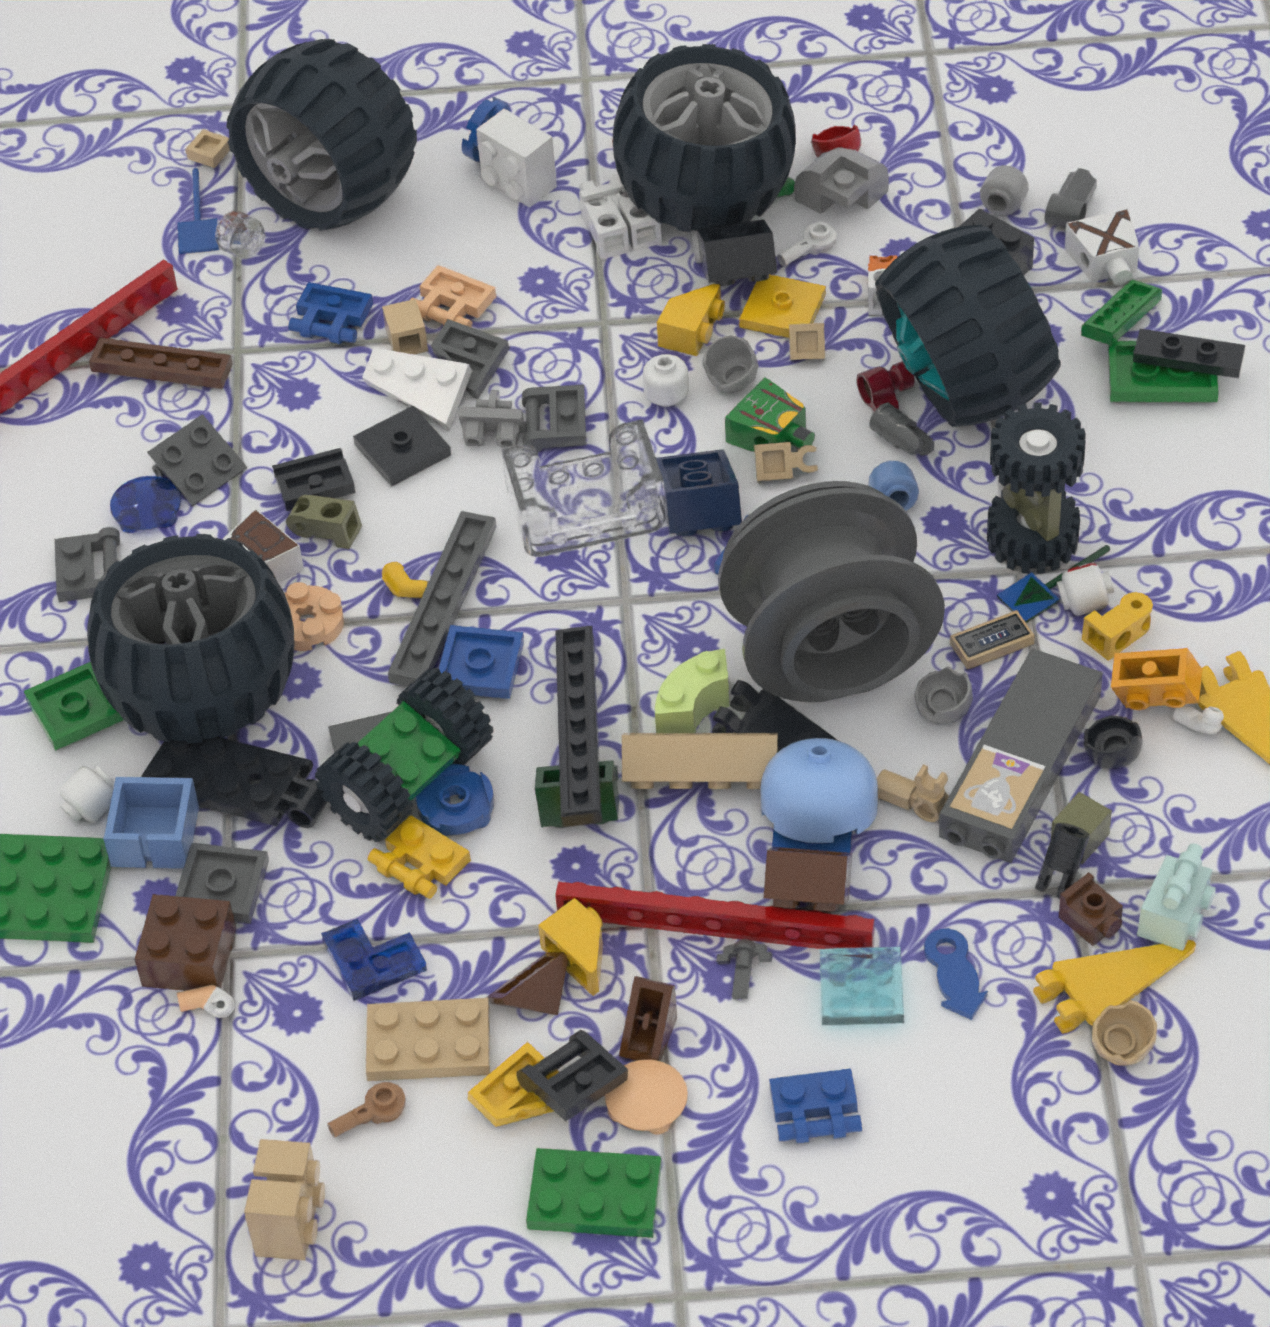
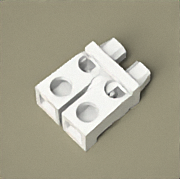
[579,174,662,260]

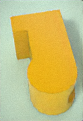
[1082,592,1153,661]

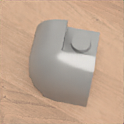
[794,147,889,214]

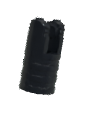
[1035,823,1090,899]

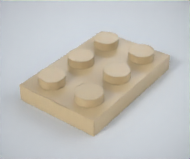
[366,998,490,1081]

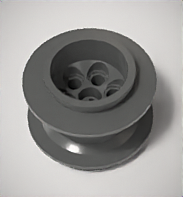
[718,481,945,702]

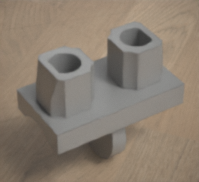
[458,390,526,448]

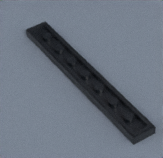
[555,626,602,827]

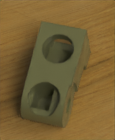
[286,495,362,549]

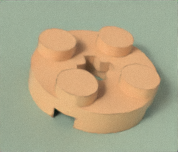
[284,582,344,651]

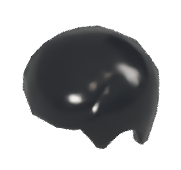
[1084,715,1143,769]

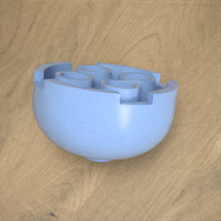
[760,738,878,843]

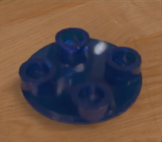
[110,476,181,533]

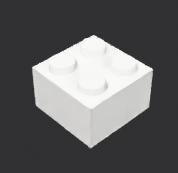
[476,109,557,208]

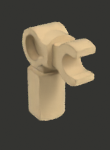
[877,764,949,822]

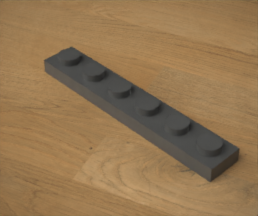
[388,511,497,686]

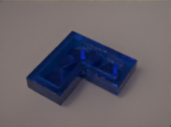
[321,918,427,1001]

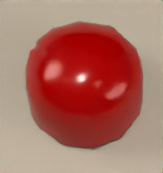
[811,125,861,158]

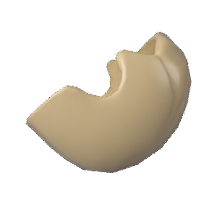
[1092,1000,1157,1066]

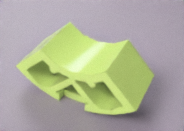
[655,649,730,733]

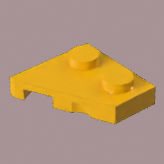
[467,1042,559,1127]

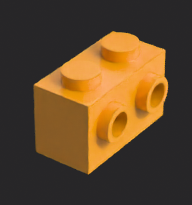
[1111,648,1202,710]

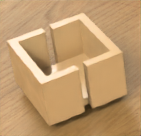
[244,1139,325,1260]

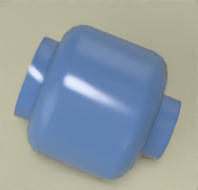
[868,461,919,511]

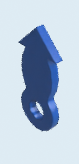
[924,928,988,1020]

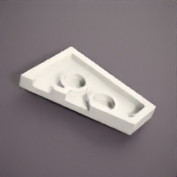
[362,348,472,431]

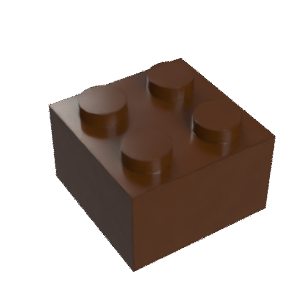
[763,847,852,911]
[134,894,237,991]

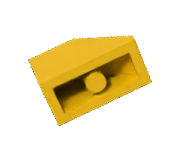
[538,898,603,996]

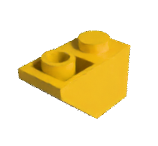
[657,284,725,356]

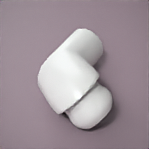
[1173,704,1224,734]

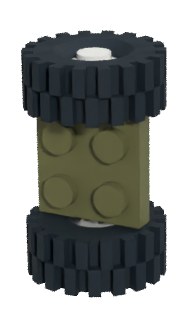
[987,403,1086,574]

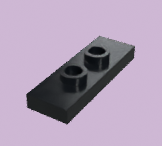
[1133,329,1246,379]

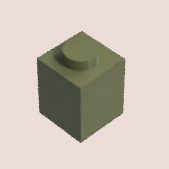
[1051,792,1112,864]

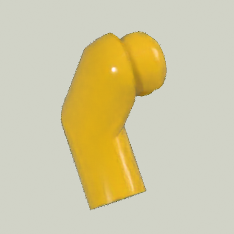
[382,561,429,598]

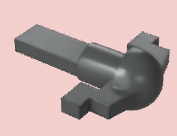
[716,939,772,999]

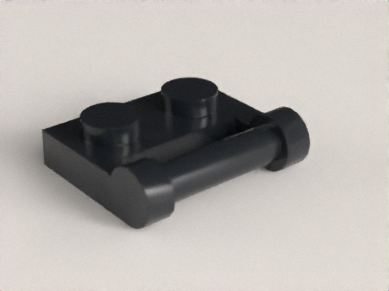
[516,1030,628,1122]

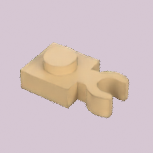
[754,442,818,481]

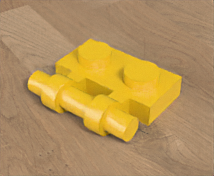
[368,815,471,899]

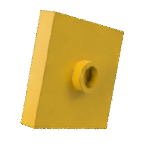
[739,274,826,338]

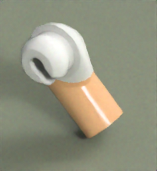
[177,985,234,1018]

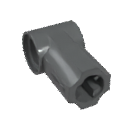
[1044,168,1097,228]

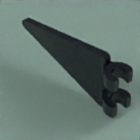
[712,680,839,752]

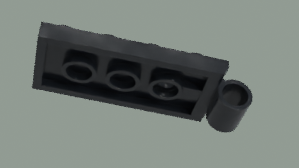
[141,737,328,828]

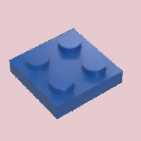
[439,625,524,699]

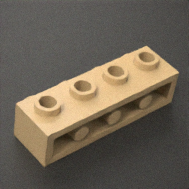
[622,733,778,789]

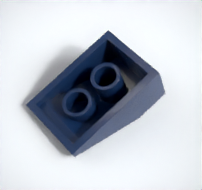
[653,449,742,536]

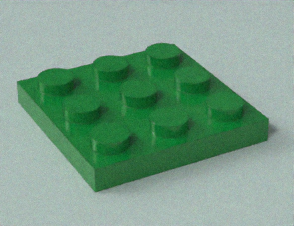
[0,834,111,943]

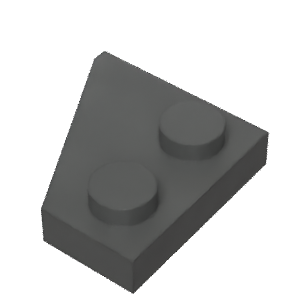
[431,319,510,399]

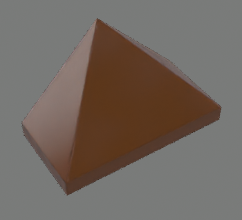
[486,952,568,1016]

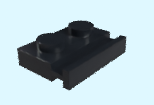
[272,448,356,511]

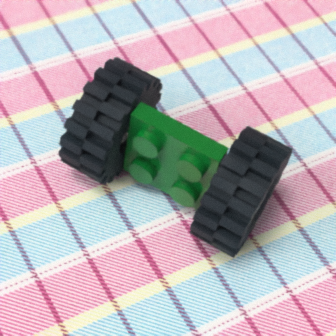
[315,668,494,842]

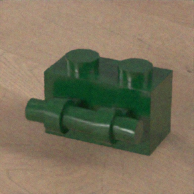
[535,760,620,828]

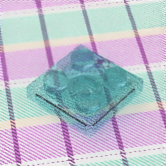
[820,947,904,1025]

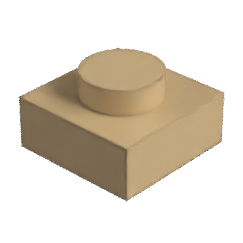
[185,129,230,168]
[789,323,825,360]

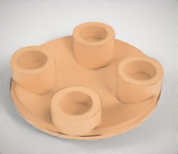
[605,1060,688,1135]

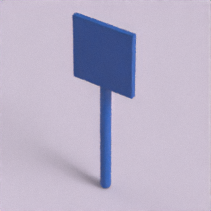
[177,168,219,254]

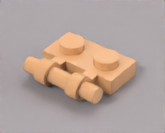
[410,265,496,327]

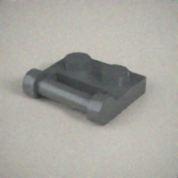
[522,384,587,453]
[54,527,120,602]

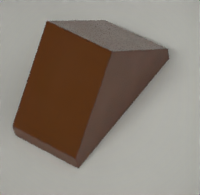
[619,976,677,1061]

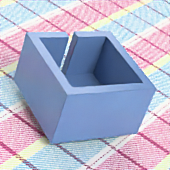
[104,777,199,869]

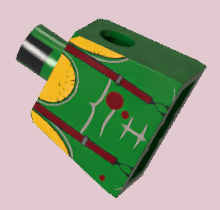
[725,377,815,452]

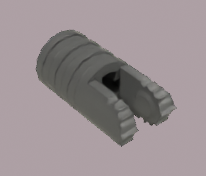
[869,403,935,455]

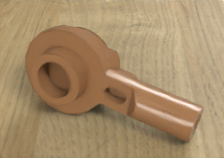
[327,1082,406,1138]

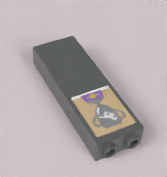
[939,648,1103,863]

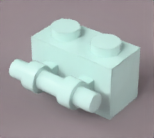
[1137,843,1216,951]

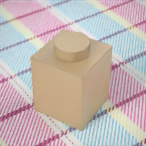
[382,299,428,354]

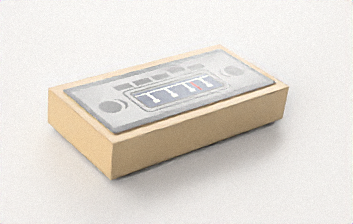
[950,610,1035,670]

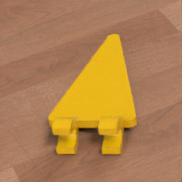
[1198,651,1270,764]
[1033,940,1196,1034]

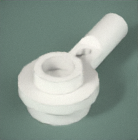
[777,222,837,266]

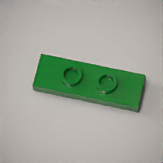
[1081,279,1162,346]

